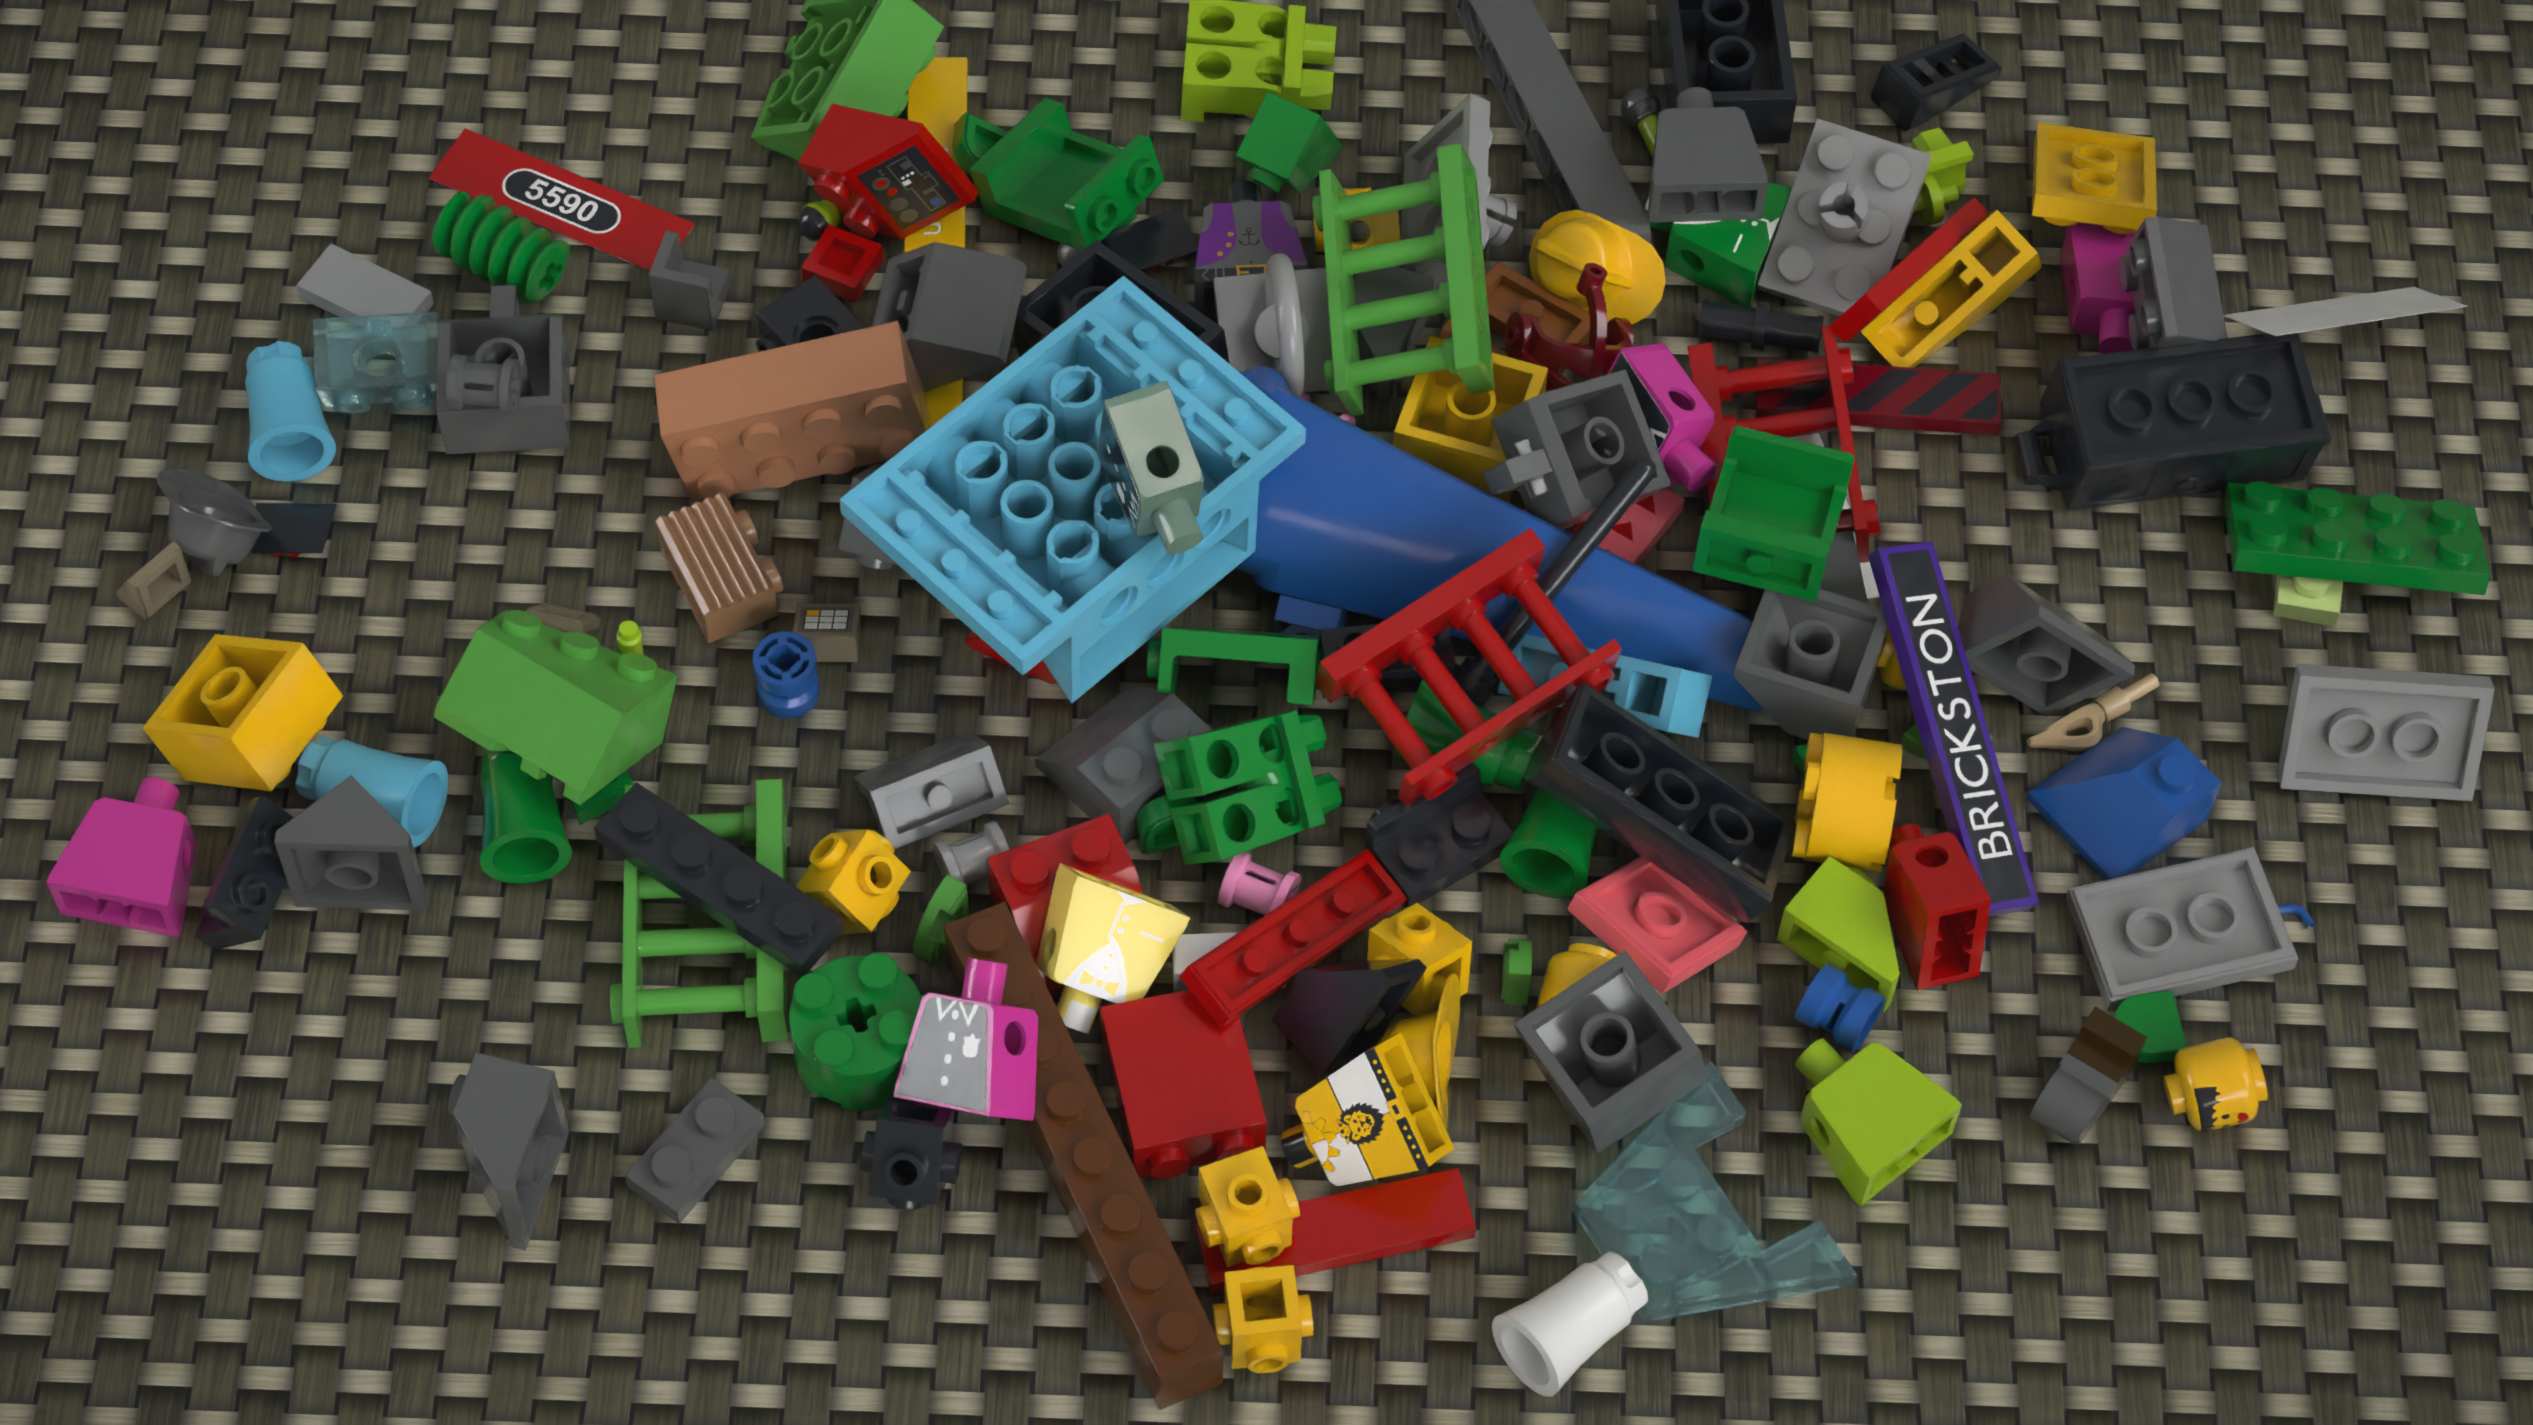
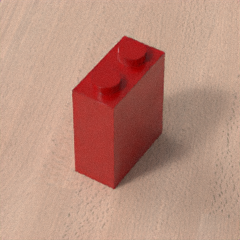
[1100,989,1267,1179]

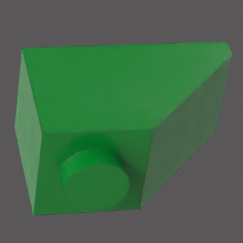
[1236,92,1343,194]

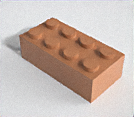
[654,321,930,503]

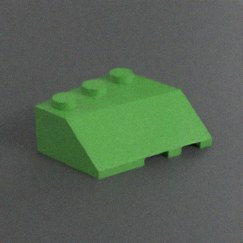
[751,0,944,161]
[434,610,678,805]

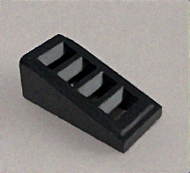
[1871,33,2002,131]

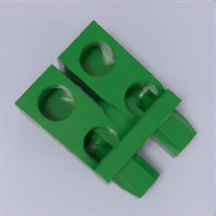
[1154,710,1343,865]

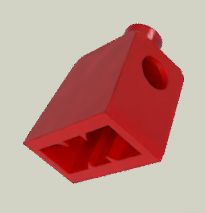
[1884,824,1991,991]

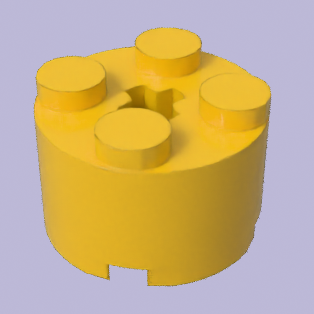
[1792,732,1902,873]

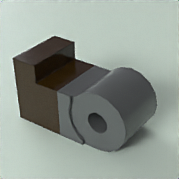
[2030,1007,2148,1146]

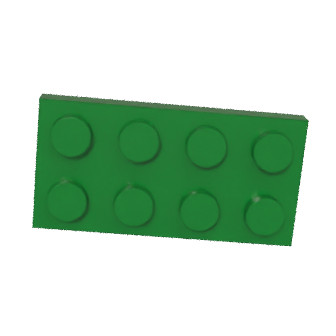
[2223,481,2491,595]

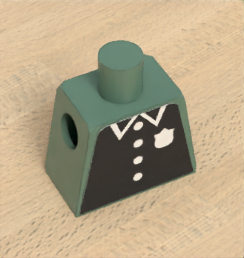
[1097,380,1204,554]

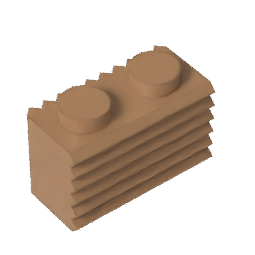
[655,493,783,643]

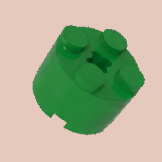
[789,953,922,1111]

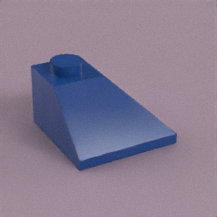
[2026,727,2222,880]

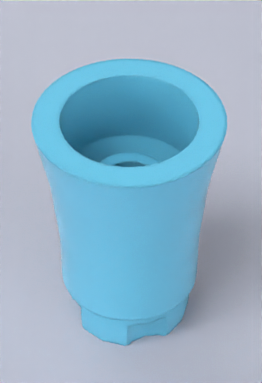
[245,341,336,482]
[295,736,449,847]

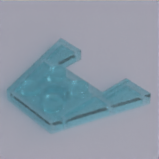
[1573,1061,1857,1322]

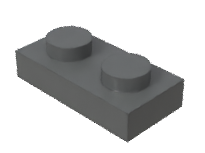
[625,1078,766,1224]

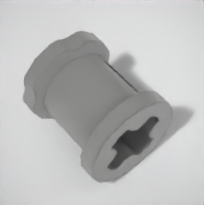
[933,821,1010,886]

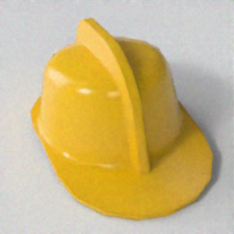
[1529,210,1666,325]
[1378,973,1460,1128]

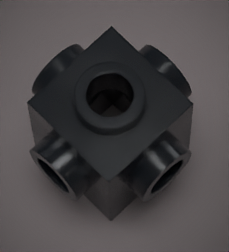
[861,1097,962,1209]

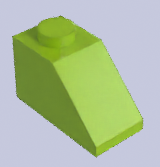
[1777,856,1900,1013]

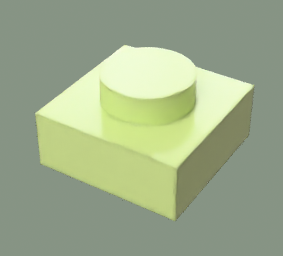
[2273,575,2343,627]

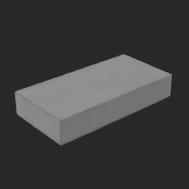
[296,243,434,346]

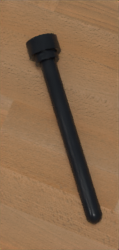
[1452,457,1656,707]

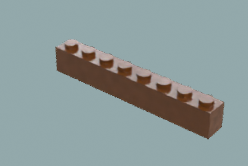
[944,902,1224,1410]

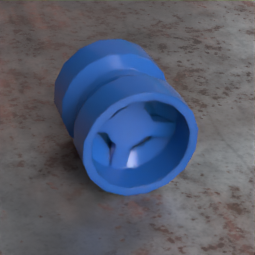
[752,631,820,719]
[1794,963,1886,1054]

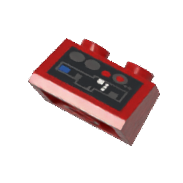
[798,103,979,240]

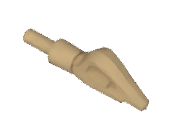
[2026,673,2160,751]

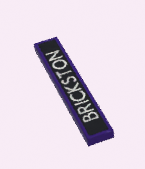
[1868,541,2039,916]

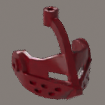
[1504,263,1634,392]

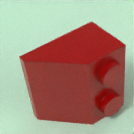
[987,813,1143,997]

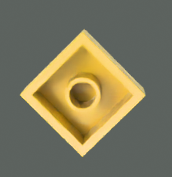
[1393,336,1548,504]
[142,634,343,792]

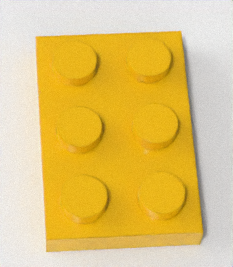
[2032,122,2157,234]

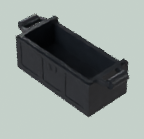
[2013,333,2332,511]

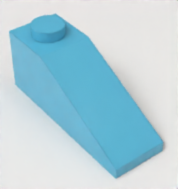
[1498,634,1712,738]

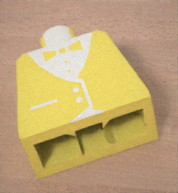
[1037,863,1190,1033]

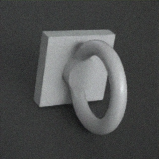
[1213,253,1332,397]

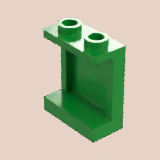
[969,97,1164,251]
[1692,426,1855,602]
[1147,624,1320,705]

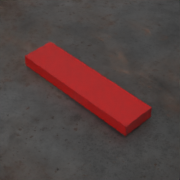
[1829,197,1988,342]
[1179,849,1408,1028]
[1195,1168,1476,1295]

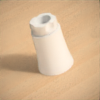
[1492,1251,1648,1397]

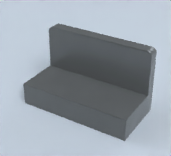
[853,732,1009,849]

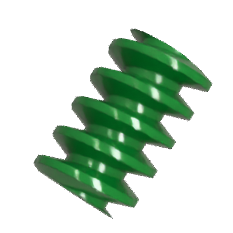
[432,191,570,304]

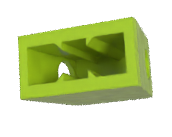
[1795,1038,1962,1207]

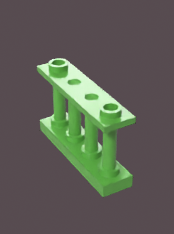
[1312,143,1495,416]
[610,779,788,1048]

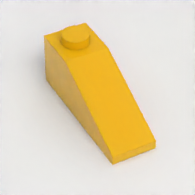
[1860,210,2042,368]

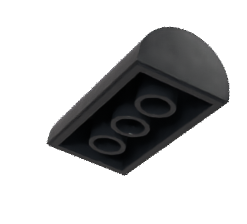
[1525,682,1796,923]

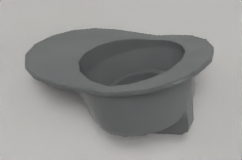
[157,468,273,577]

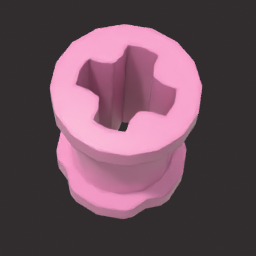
[1218,852,1301,916]

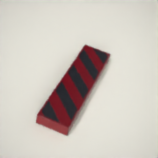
[1755,358,2001,435]

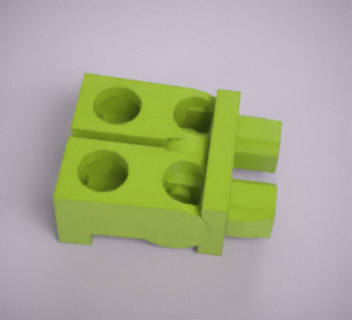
[1180,0,1337,122]

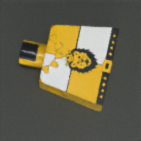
[1281,1032,1455,1186]

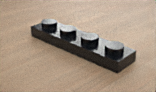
[594,782,844,977]

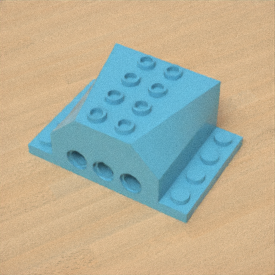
[839,275,1306,703]

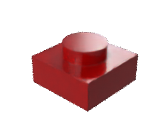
[801,224,884,303]

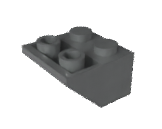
[2118,216,2227,350]
[872,242,1027,392]

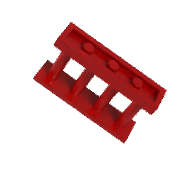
[1687,325,1880,583]
[1315,528,1622,806]

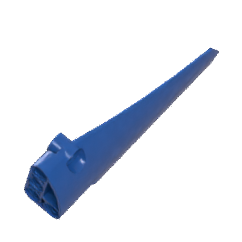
[1233,366,1763,712]

